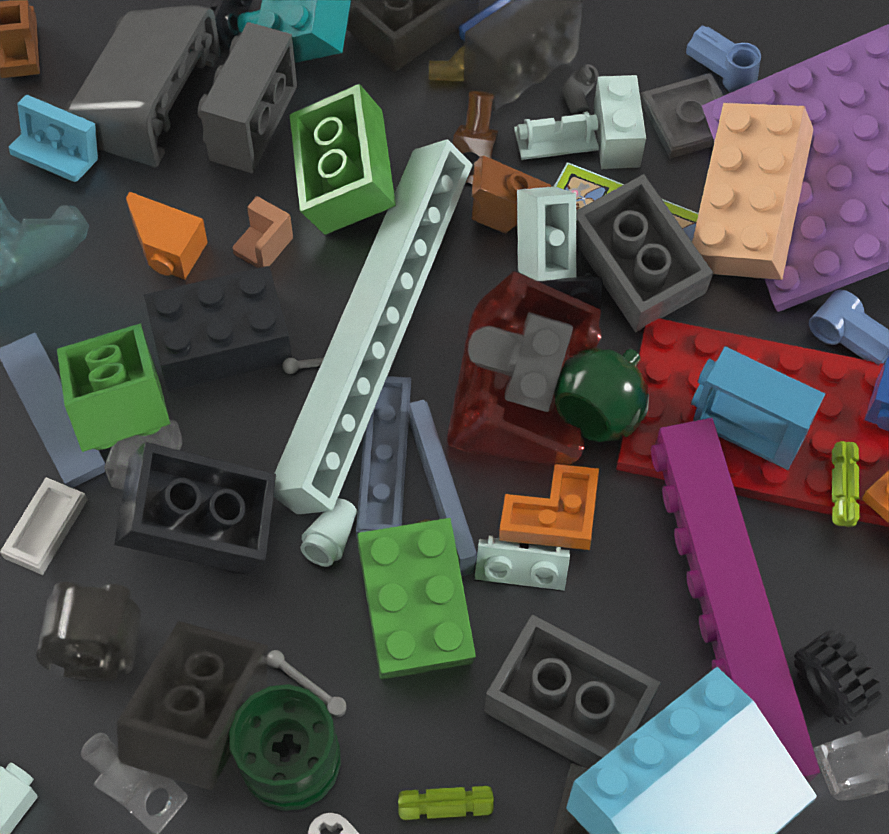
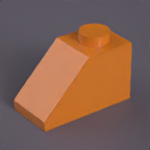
[126,192,208,279]

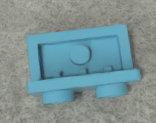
[9,95,98,182]

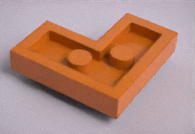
[499,464,599,550]

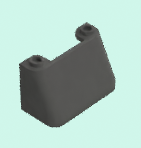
[65,5,221,168]

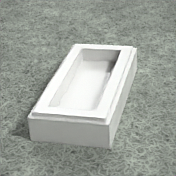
[0,477,88,575]

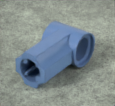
[686,25,761,92]
[809,289,889,365]

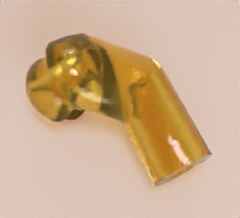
[429,44,481,81]

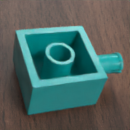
[237,0,351,63]

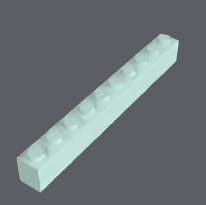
[273,139,473,514]

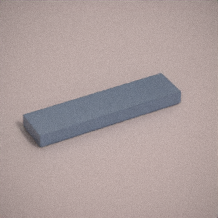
[0,332,108,488]
[356,376,411,538]
[409,400,477,577]

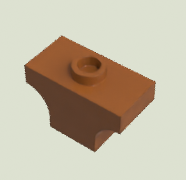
[0,0,40,78]
[472,155,551,234]

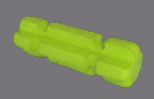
[832,441,859,527]
[398,786,494,820]

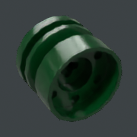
[229,684,341,811]

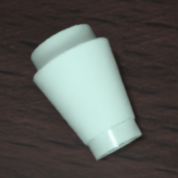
[300,498,357,567]

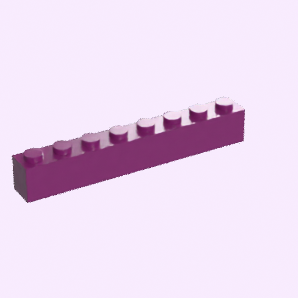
[651,417,820,782]

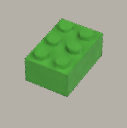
[290,84,396,235]
[57,323,171,452]
[358,518,476,680]

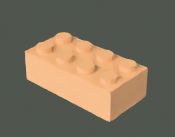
[692,103,814,280]

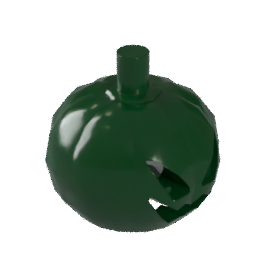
[554,348,649,442]

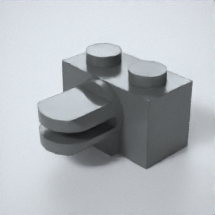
[468,312,573,412]

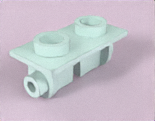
[514,111,599,160]
[475,535,570,591]

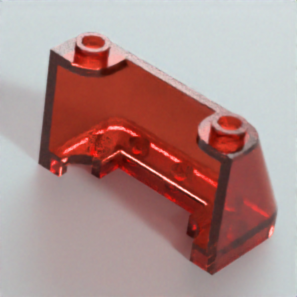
[447,271,601,466]

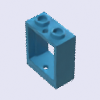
[691,346,825,470]

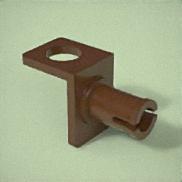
[453,91,498,184]

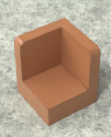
[233,196,293,268]

